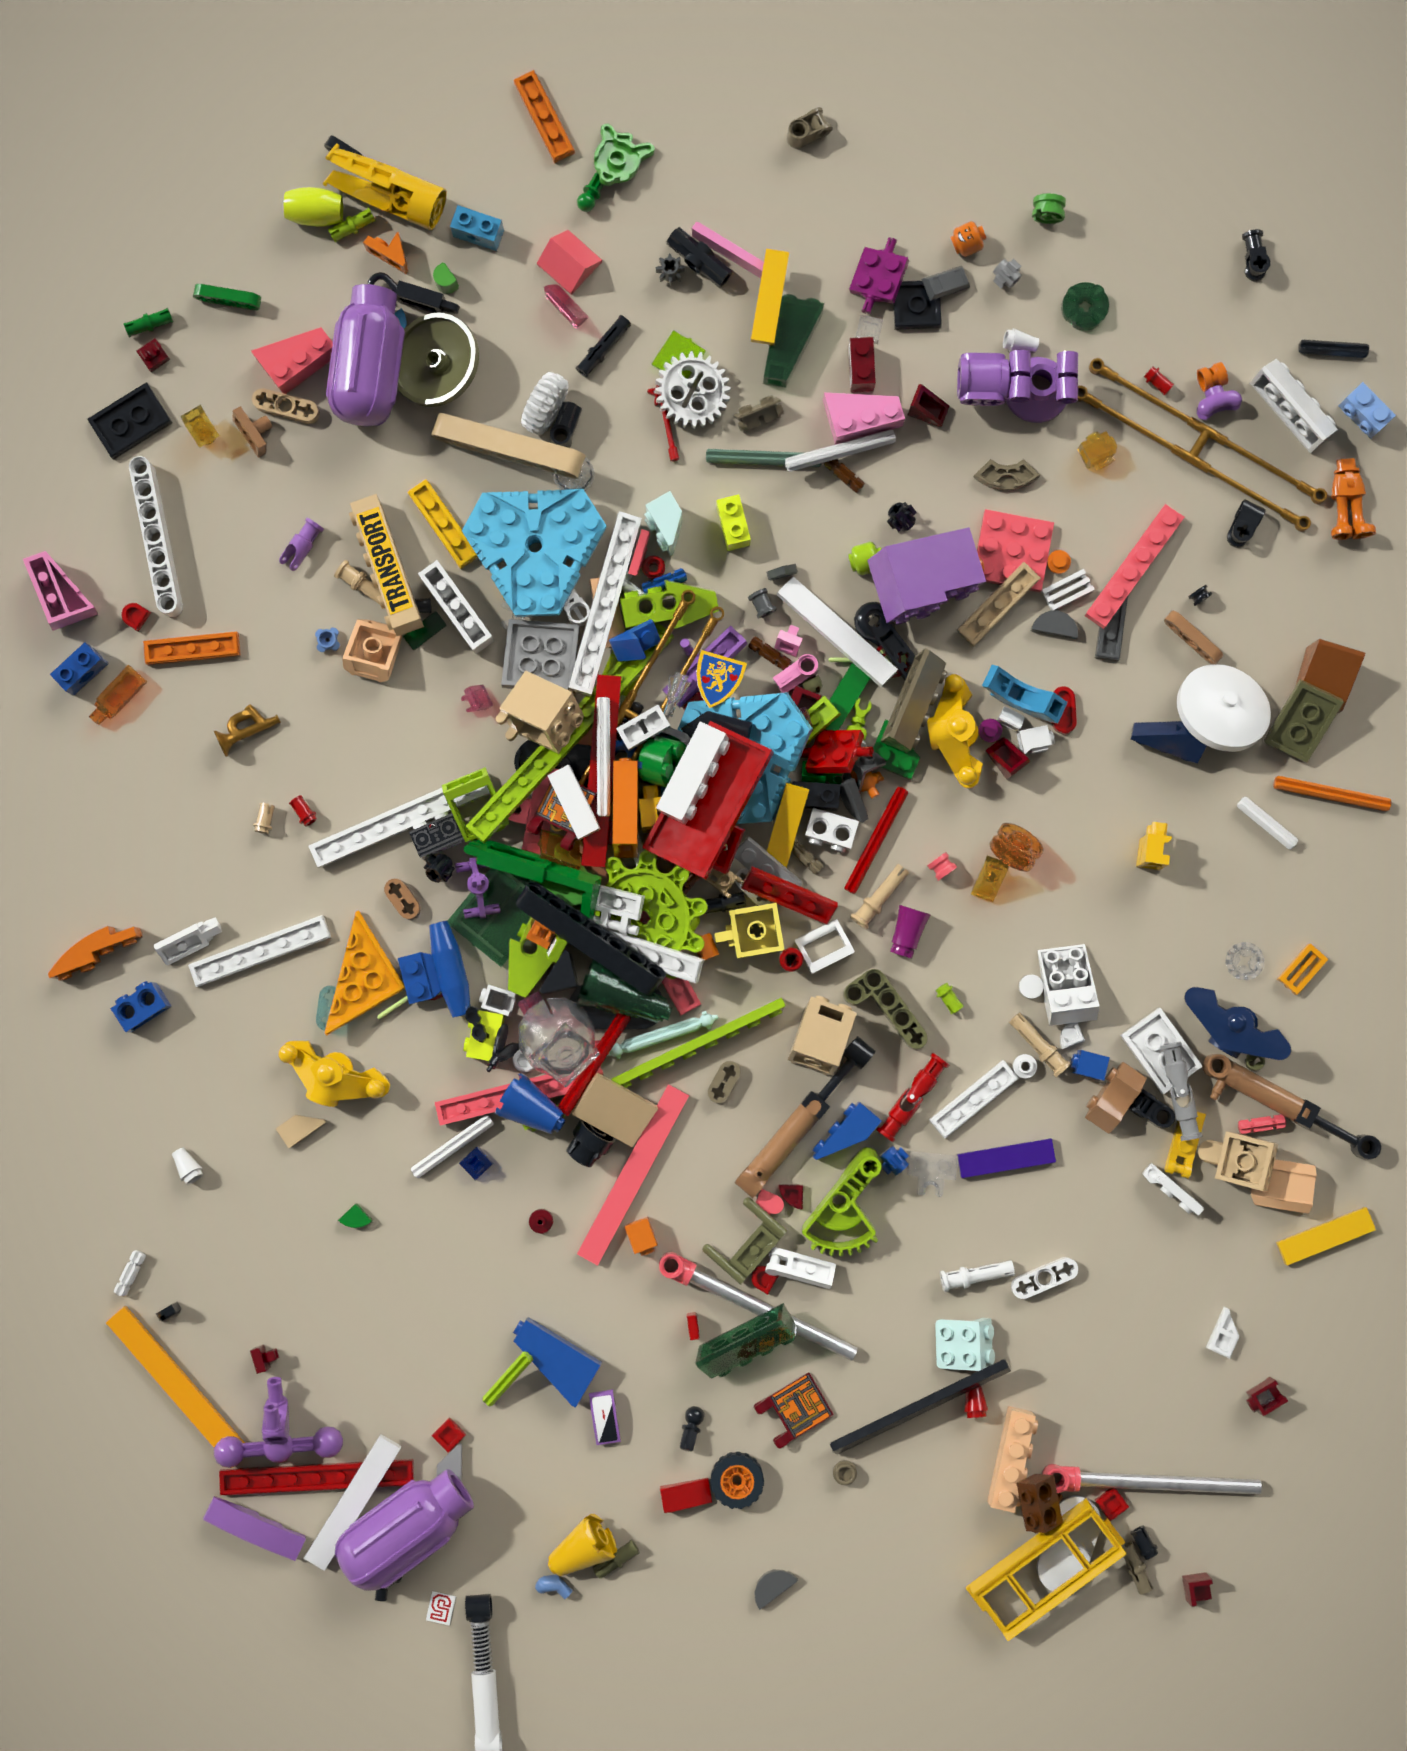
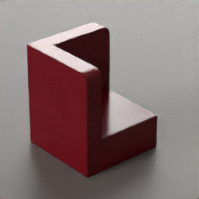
[791,685,822,714]
[1182,1572,1213,1607]

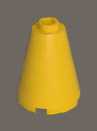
[548,1514,617,1576]

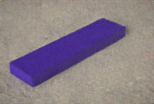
[957,1138,1056,1178]

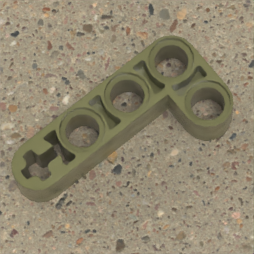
[843,969,928,1049]

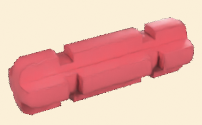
[1238,1114,1286,1134]

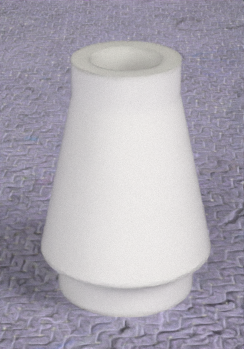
[1003,328,1039,352]
[172,1147,203,1185]

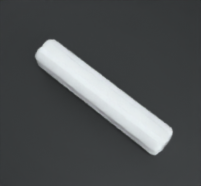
[1237,797,1298,849]

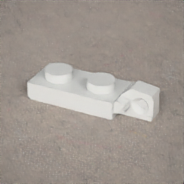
[154,917,222,965]
[1142,1163,1204,1216]

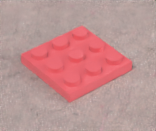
[977,509,1054,592]

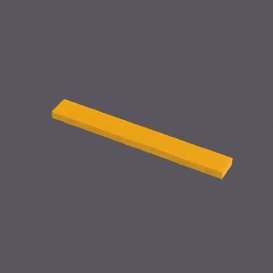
[106,1306,245,1468]

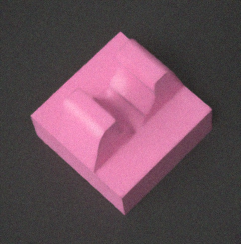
[774,625,803,657]

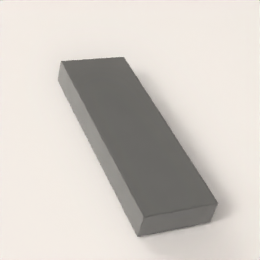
[1095,597,1128,661]

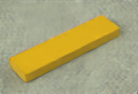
[751,249,789,346]
[407,479,478,569]
[767,783,809,868]
[1276,1207,1376,1265]

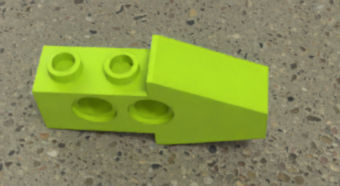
[620,580,719,629]
[508,917,552,998]

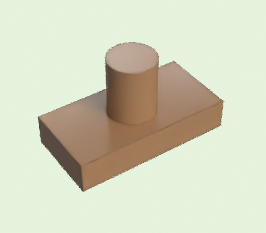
[232,406,272,458]

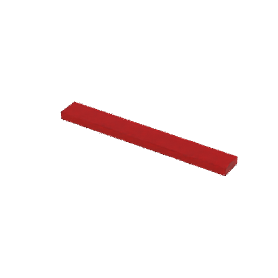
[581,674,622,867]
[219,1459,414,1495]

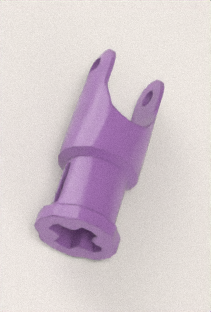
[279,517,324,571]

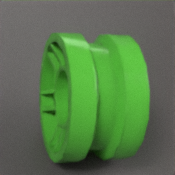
[1032,193,1066,224]

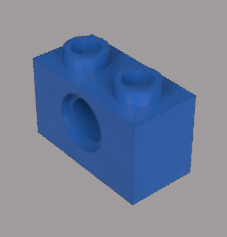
[50,642,108,696]

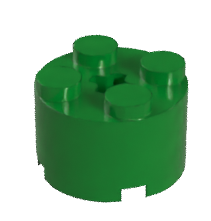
[638,736,687,788]

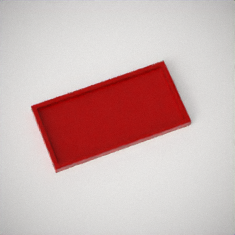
[642,721,774,880]

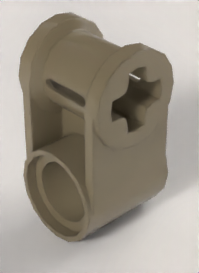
[787,107,833,149]

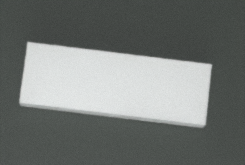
[548,765,601,840]

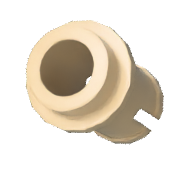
[253,803,275,834]

